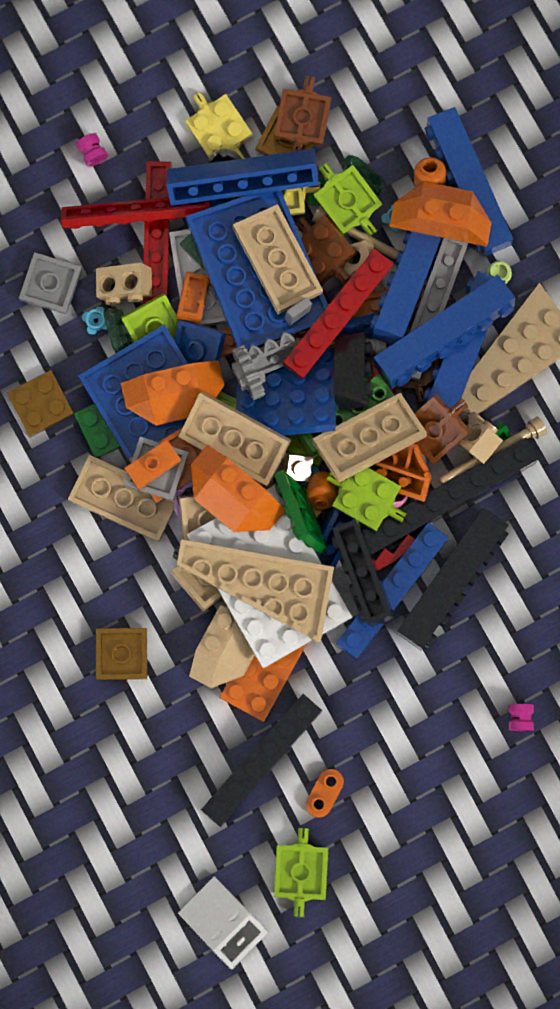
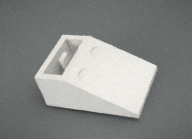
[178,876,269,970]

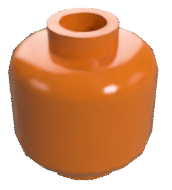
[414,157,446,187]
[306,471,339,510]

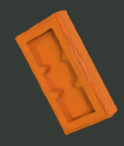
[176,272,210,323]
[124,439,182,490]

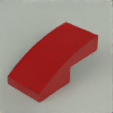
[375,534,415,572]

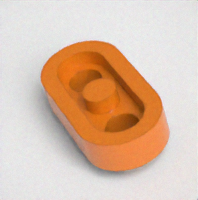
[306,769,344,818]

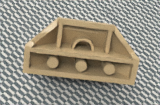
[189,601,255,689]

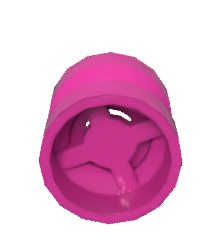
[75,133,108,167]
[508,704,534,731]

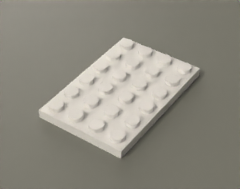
[187,484,352,669]

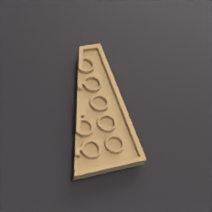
[458,283,560,415]
[177,539,334,644]

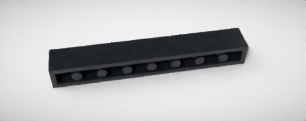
[363,438,539,557]

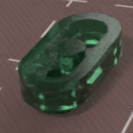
[341,155,386,196]
[104,306,132,353]

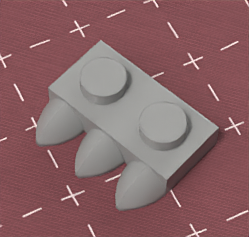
[248,332,297,374]

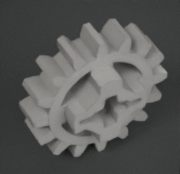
[232,345,266,400]

